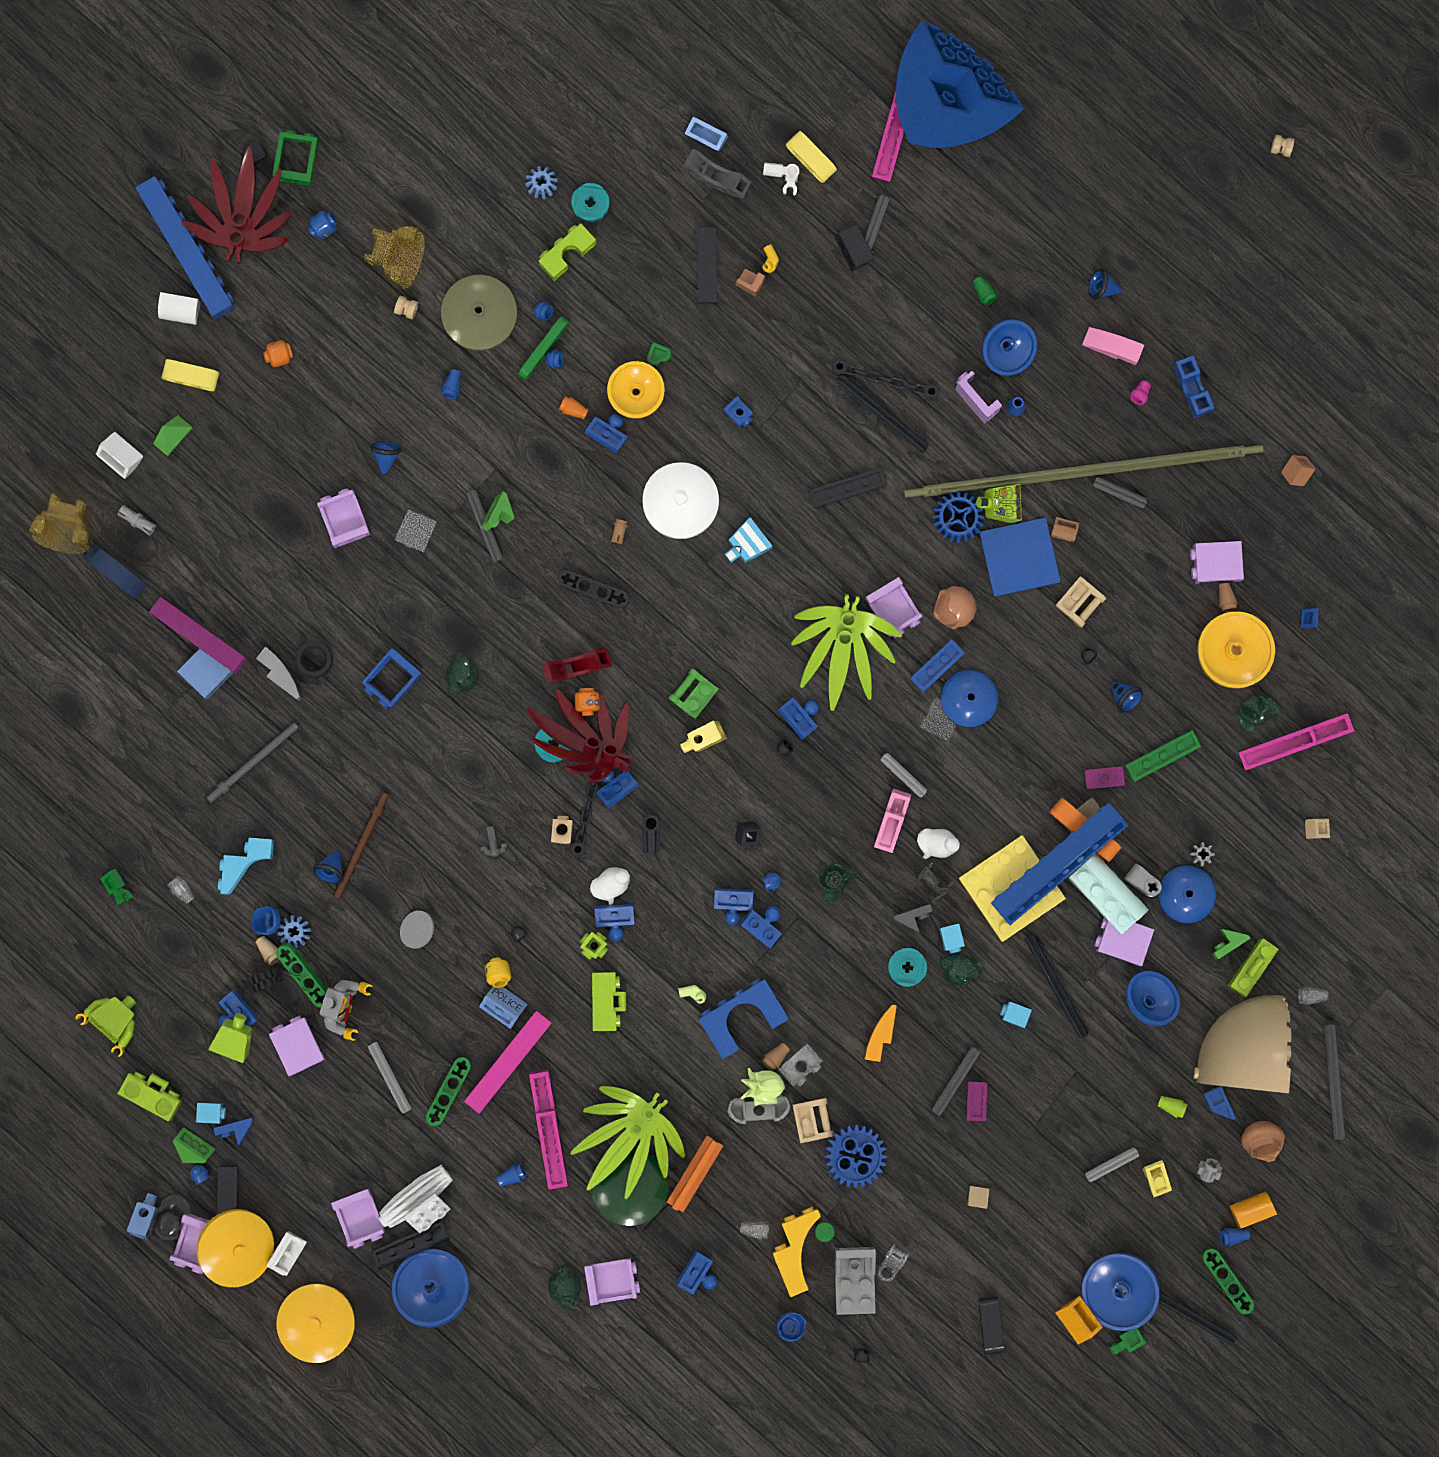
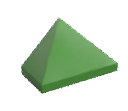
[153,415,193,456]
[173,1127,215,1163]

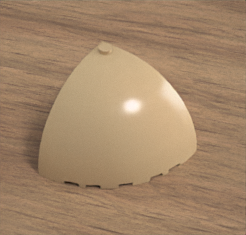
[1193,995,1291,1093]

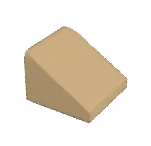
[1305,819,1330,839]
[967,1186,989,1209]

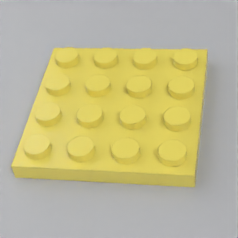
[958,835,1066,942]

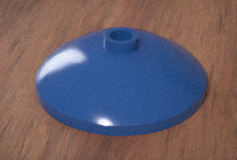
[982,319,1037,376]
[941,670,998,727]
[1158,865,1216,923]
[1126,971,1180,1026]

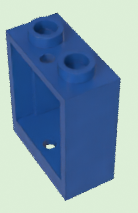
[362,648,422,709]

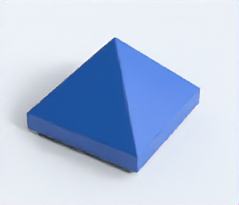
[1301,608,1319,628]

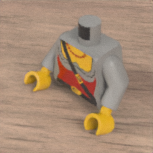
[320,980,373,1041]

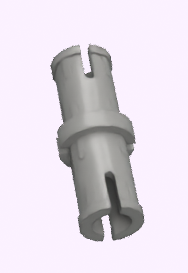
[117,505,156,536]

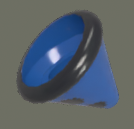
[1088,268,1121,300]
[370,442,402,474]
[1111,682,1143,713]
[313,851,343,884]

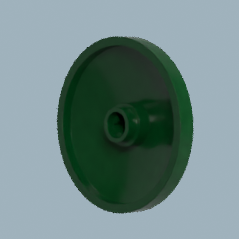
[591,1148,668,1226]

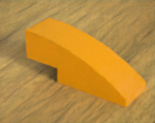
[864,1005,897,1062]

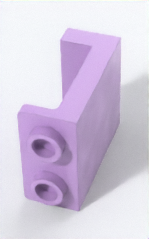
[955,371,1002,424]
[317,489,370,548]
[1190,541,1244,584]
[865,577,923,638]
[1094,917,1154,966]
[269,1016,326,1076]
[331,1188,386,1249]
[169,1214,209,1274]
[584,1258,640,1306]

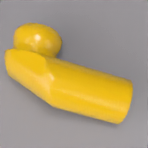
[762,244,779,273]

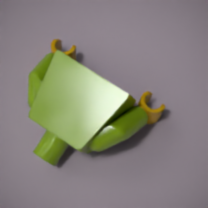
[76,996,136,1057]

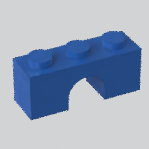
[1173,355,1214,419]

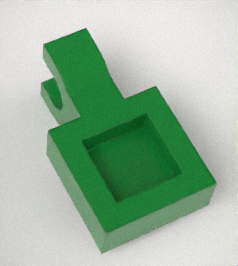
[100,869,133,905]
[1109,1328,1146,1355]

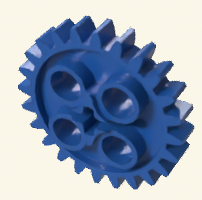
[824,1124,887,1188]

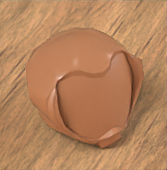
[933,586,977,630]
[1241,1121,1285,1162]

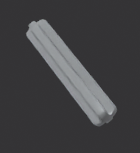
[881,753,927,798]
[1085,1147,1139,1182]

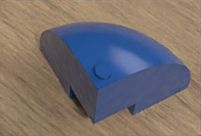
[896,21,1024,148]

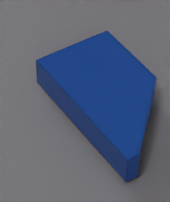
[1203,1086,1236,1120]

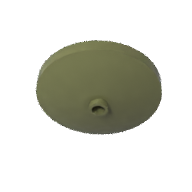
[441,275,517,351]

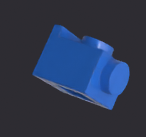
[724,396,753,428]

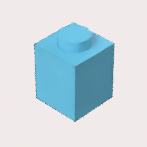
[939,924,965,954]
[1000,1002,1032,1028]
[196,1102,226,1124]

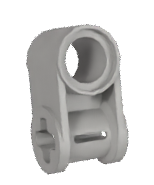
[1124,863,1162,897]

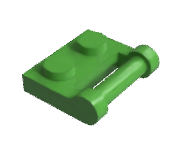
[668,668,719,719]

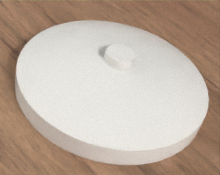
[643,462,719,539]

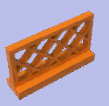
[667,1136,723,1212]

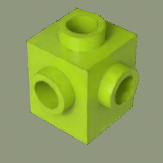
[580,932,608,959]

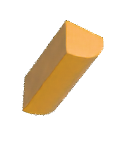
[1230,1192,1277,1229]
[1055,1296,1103,1344]

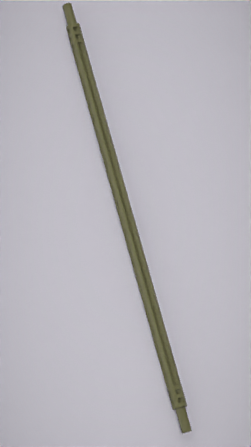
[904,445,1263,498]

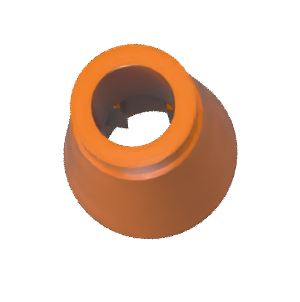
[559,396,588,419]

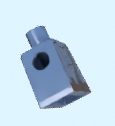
[127,1193,158,1240]

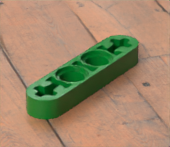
[518,316,570,380]
[276,943,327,1007]
[426,1057,471,1126]
[1202,1248,1254,1314]

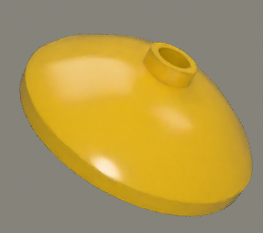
[607,361,665,419]

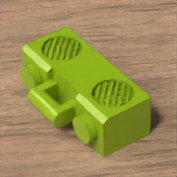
[1227,938,1279,997]
[592,972,626,1031]
[118,1071,183,1122]

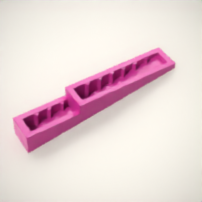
[872,92,904,182]
[1239,713,1354,771]
[464,1011,552,1113]
[529,1069,568,1189]

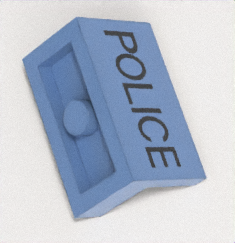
[479,987,528,1029]

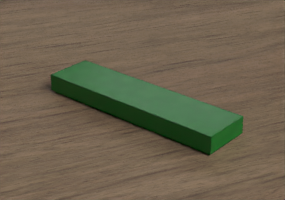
[1125,730,1202,783]

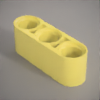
[786,131,837,183]
[161,359,219,391]

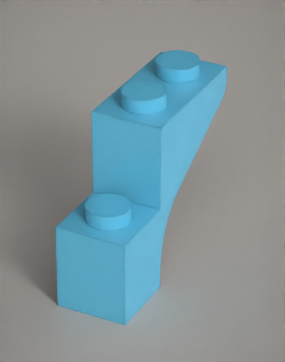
[218,838,274,895]

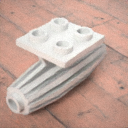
[378,1165,452,1233]

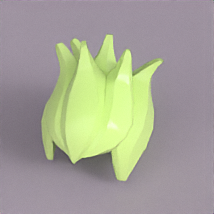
[741,1068,785,1106]

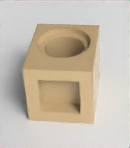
[551,816,573,844]

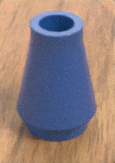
[441,369,461,399]
[1007,397,1026,416]
[496,1163,527,1187]
[1220,1228,1250,1247]

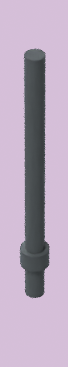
[206,722,299,803]

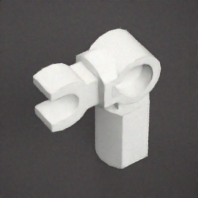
[763,162,799,196]

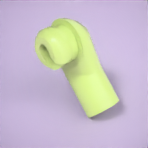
[678,985,706,1004]

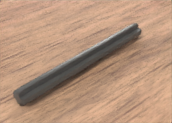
[1324,1024,1345,1140]

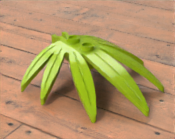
[791,594,902,711]
[570,1086,685,1199]

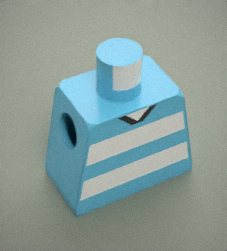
[725,518,772,563]

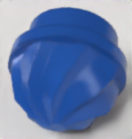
[533,302,553,321]
[545,350,564,369]
[762,872,781,891]
[190,1165,210,1185]

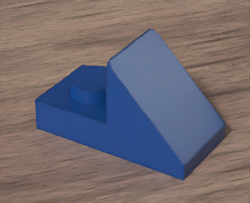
[214,1117,254,1146]

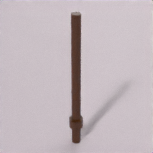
[333,792,389,899]

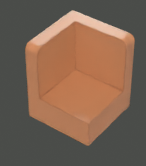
[736,269,765,296]
[1281,455,1315,486]

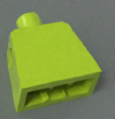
[209,1013,252,1063]

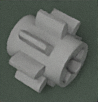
[1190,842,1215,867]
[1197,1158,1222,1183]

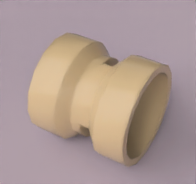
[1271,134,1294,157]
[394,295,419,320]

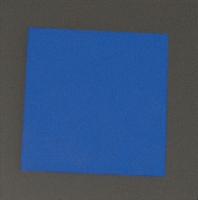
[979,518,1060,597]

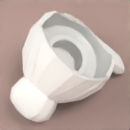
[917,828,960,859]
[590,867,630,905]

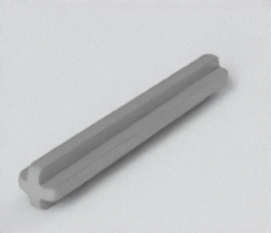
[368,1042,411,1113]

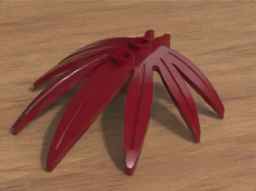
[181,146,292,264]
[527,689,633,782]

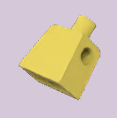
[680,721,727,753]

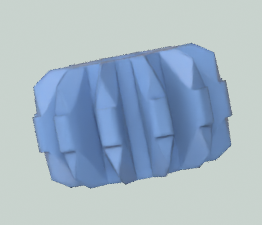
[525,166,558,199]
[278,915,311,948]

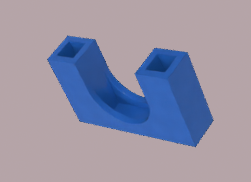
[699,978,789,1059]

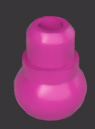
[1130,380,1151,405]

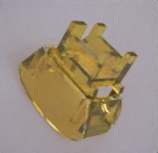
[364,226,425,289]
[28,493,91,554]

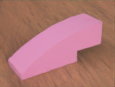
[1082,327,1144,365]
[874,789,911,853]

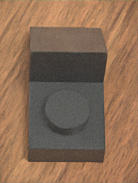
[893,904,932,932]

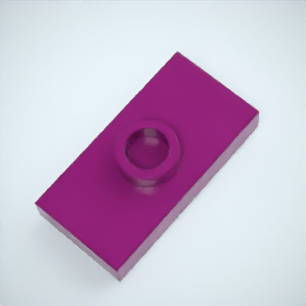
[1084,766,1125,790]
[966,1082,987,1121]

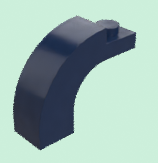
[83,543,147,599]

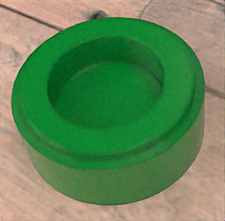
[815,1222,835,1242]

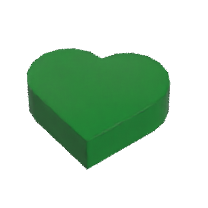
[647,342,671,367]

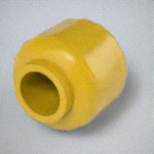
[485,958,511,988]

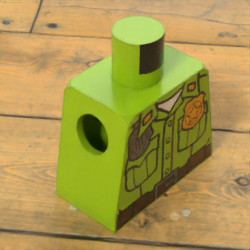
[976,484,1022,523]

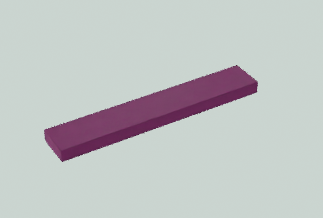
[149,597,247,674]

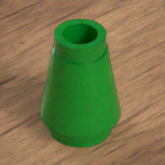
[972,276,998,306]

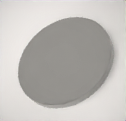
[400,911,434,949]

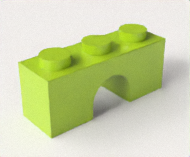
[539,224,597,281]

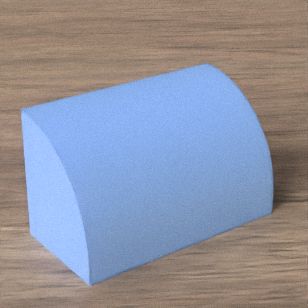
[685,117,728,151]

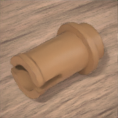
[611,519,628,544]

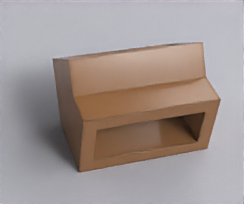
[1050,517,1079,543]

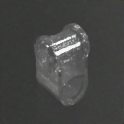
[877,1244,910,1282]

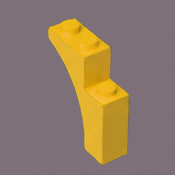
[772,1207,821,1297]

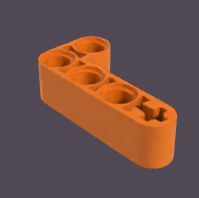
[1049,798,1122,862]

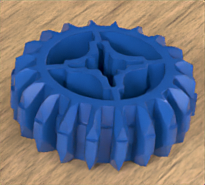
[932,491,984,543]

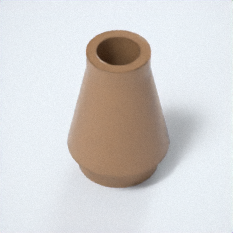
[1219,583,1238,612]
[762,1043,790,1071]

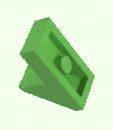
[481,491,514,531]
[1212,929,1250,960]

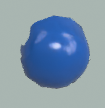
[252,906,281,935]
[777,1312,807,1342]

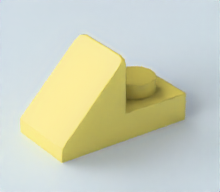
[1142,1160,1172,1197]

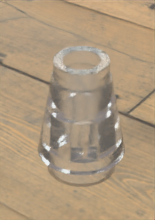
[167,875,195,904]
[1298,986,1328,1006]
[740,1221,769,1240]

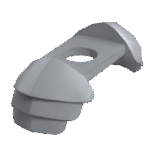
[728,1095,790,1124]

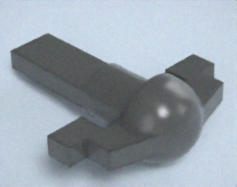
[480,826,507,857]

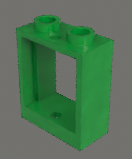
[272,130,319,186]

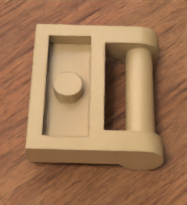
[1056,576,1106,628]
[792,1098,834,1143]

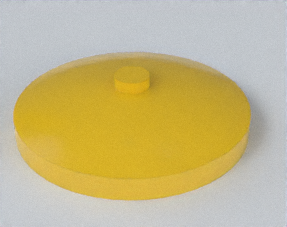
[1197,612,1275,689]
[196,1209,274,1287]
[277,1284,355,1363]

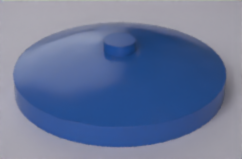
[392,1249,470,1328]
[1082,1252,1160,1331]

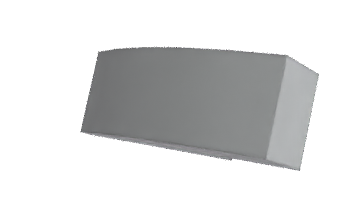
[256,647,301,701]

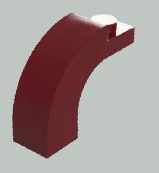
[542,648,612,682]

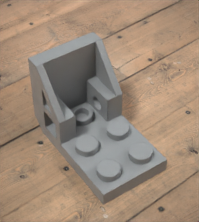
[835,1247,876,1315]

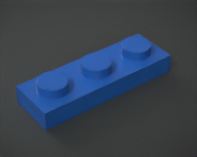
[910,639,965,693]

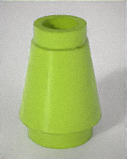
[1158,1096,1188,1118]

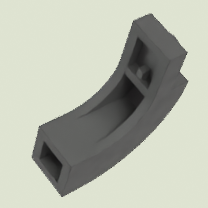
[684,149,751,199]

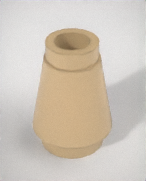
[255,936,279,965]

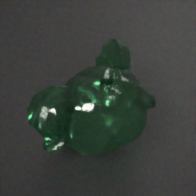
[445,653,479,696]
[1235,695,1279,732]
[819,863,858,904]
[939,952,983,986]
[548,1264,581,1309]

